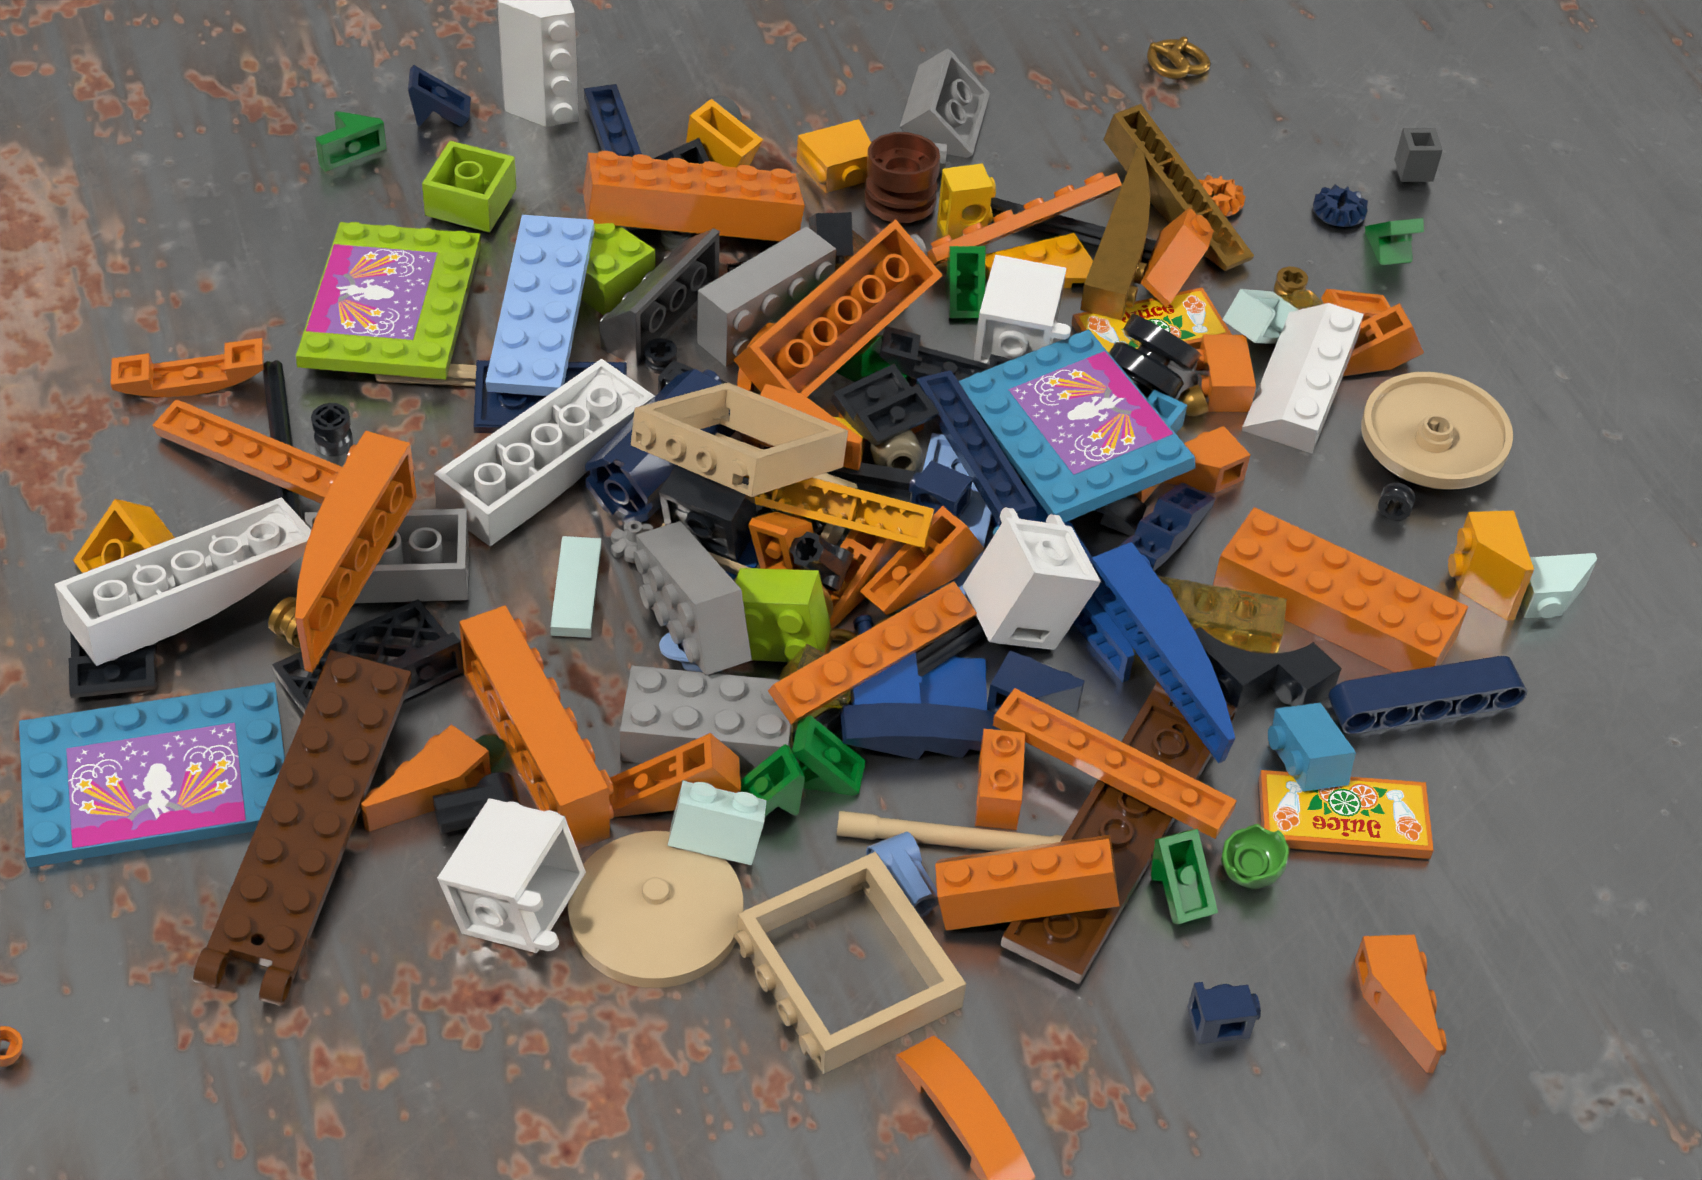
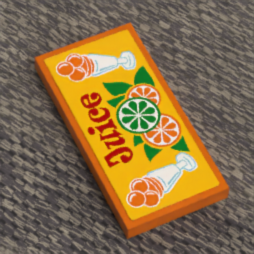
[1071,287,1232,353]
[1258,770,1434,859]

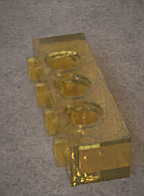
[1157,575,1287,653]

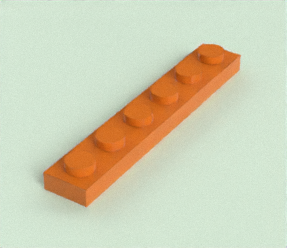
[927,172,1122,266]
[152,399,342,504]
[768,581,977,725]
[993,688,1237,839]

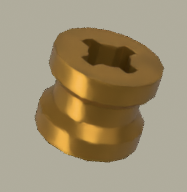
[268,597,300,647]

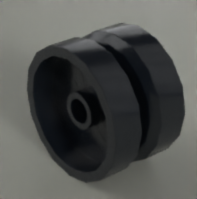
[1109,314,1201,399]

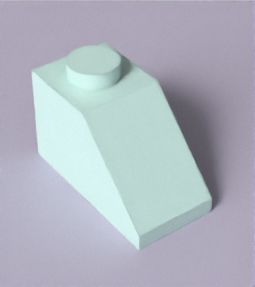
[1520,553,1597,618]

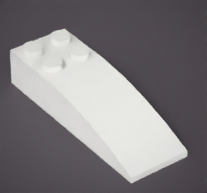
[434,359,655,546]
[54,497,311,666]

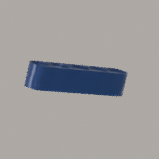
[1328,656,1528,734]

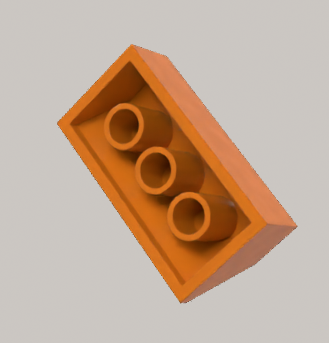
[935,835,1120,931]

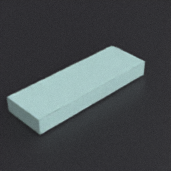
[550,536,602,638]

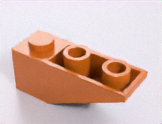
[361,724,491,832]
[1354,934,1447,1073]

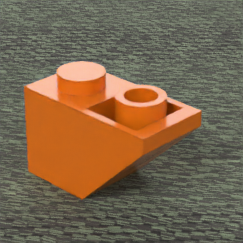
[1163,426,1251,493]

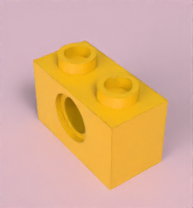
[937,163,996,240]

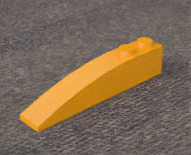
[744,476,934,548]

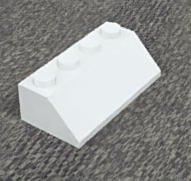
[497,0,579,127]
[1242,303,1364,454]

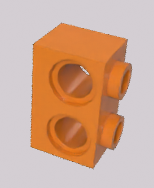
[975,729,1025,830]

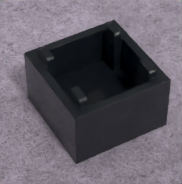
[659,465,757,562]

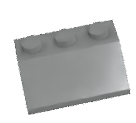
[900,48,990,158]

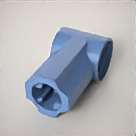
[866,831,939,917]

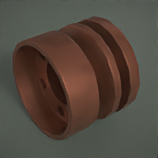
[865,132,940,223]

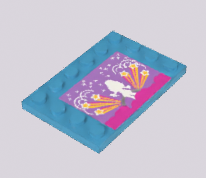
[958,329,1196,522]
[19,682,285,868]

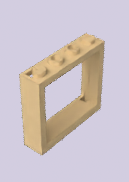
[631,383,848,497]
[734,852,966,1074]

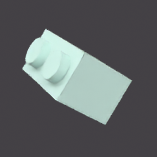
[668,781,766,865]

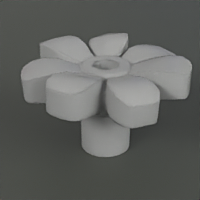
[611,521,653,563]

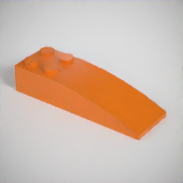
[295,431,417,673]

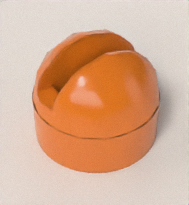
[0,1026,23,1068]

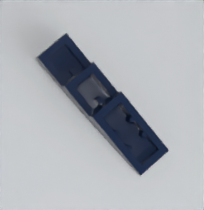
[1121,482,1216,571]
[840,703,1001,759]

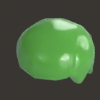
[1221,824,1289,889]

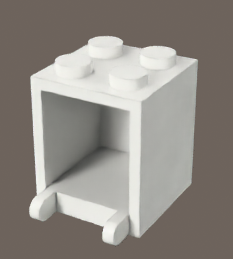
[974,255,1071,364]
[962,507,1101,650]
[437,798,586,953]

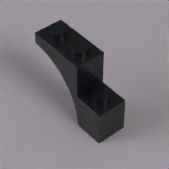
[1195,627,1342,710]

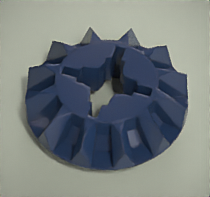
[1313,184,1368,227]

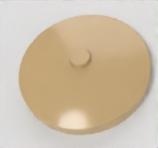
[1361,372,1513,489]
[568,831,744,988]

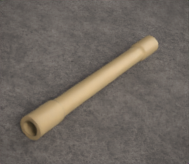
[837,811,1063,851]

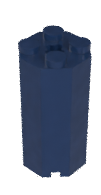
[585,369,736,523]

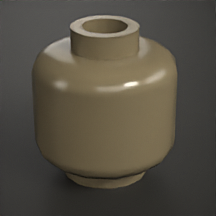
[870,430,923,474]

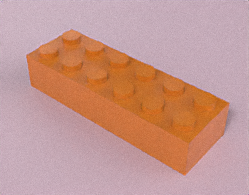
[583,151,805,241]
[733,219,943,397]
[1213,507,1469,673]
[459,605,614,850]

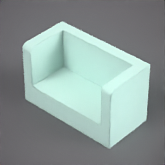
[1223,289,1299,344]

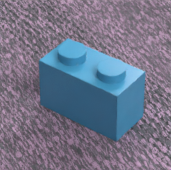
[1268,703,1356,791]

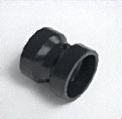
[311,403,353,457]

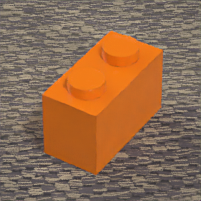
[1194,334,1256,412]

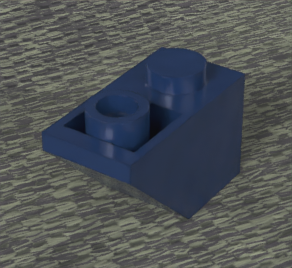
[987,651,1085,714]

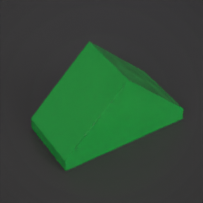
[945,246,986,318]

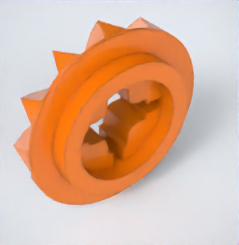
[1198,175,1246,217]

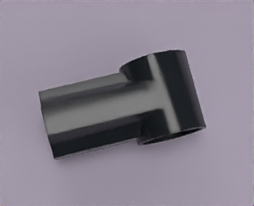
[789,531,854,592]
[433,772,521,833]

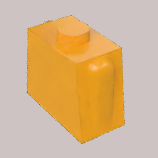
[686,99,763,167]
[796,119,871,193]

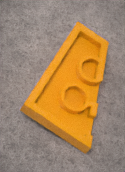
[985,233,1093,288]

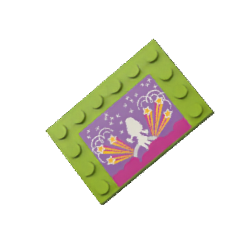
[296,222,481,380]

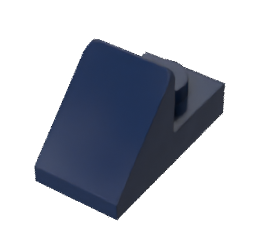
[408,65,471,127]

